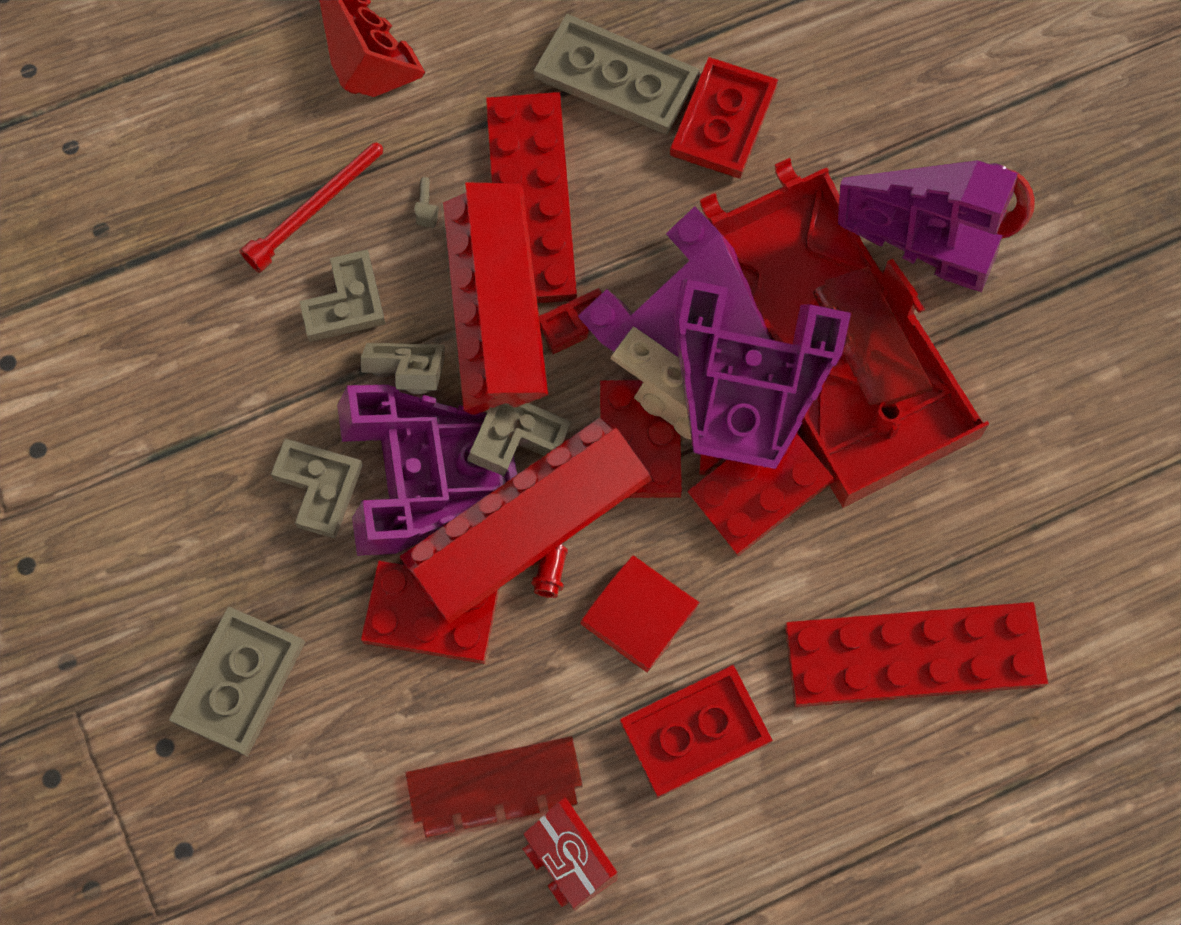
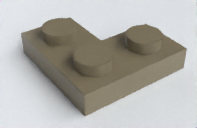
[299,249,386,342]
[361,343,445,394]
[467,403,571,476]
[271,438,363,539]

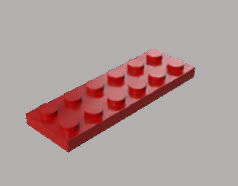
[486,92,577,303]
[785,602,1048,708]

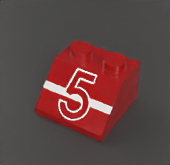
[522,797,618,911]

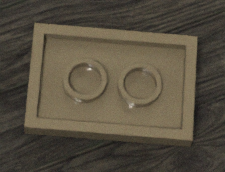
[169,606,305,757]

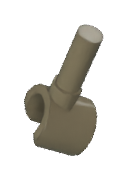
[414,177,439,228]

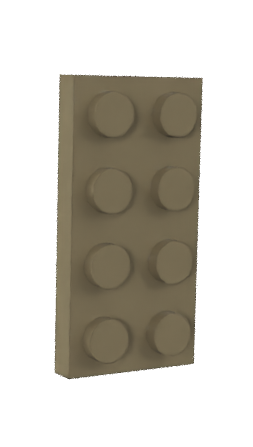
[534,14,699,135]

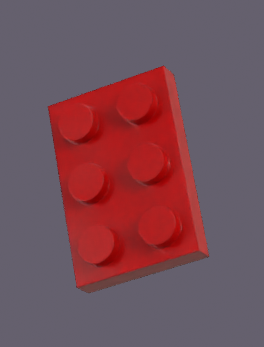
[670,57,779,179]
[600,380,682,498]
[687,433,835,556]
[361,561,500,664]
[620,664,773,799]

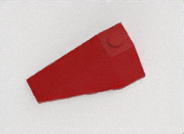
[319,0,425,97]

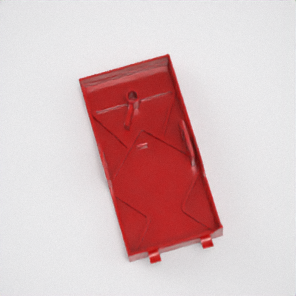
[700,158,989,508]

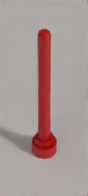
[239,142,383,273]

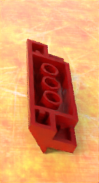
[443,182,548,415]
[400,418,652,624]

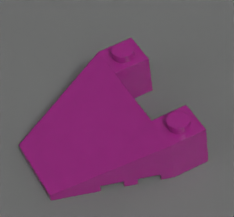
[838,160,1018,293]
[578,206,772,358]
[673,279,851,469]
[337,385,517,556]

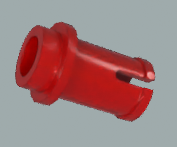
[531,545,568,598]

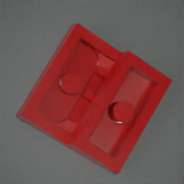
[580,555,700,673]

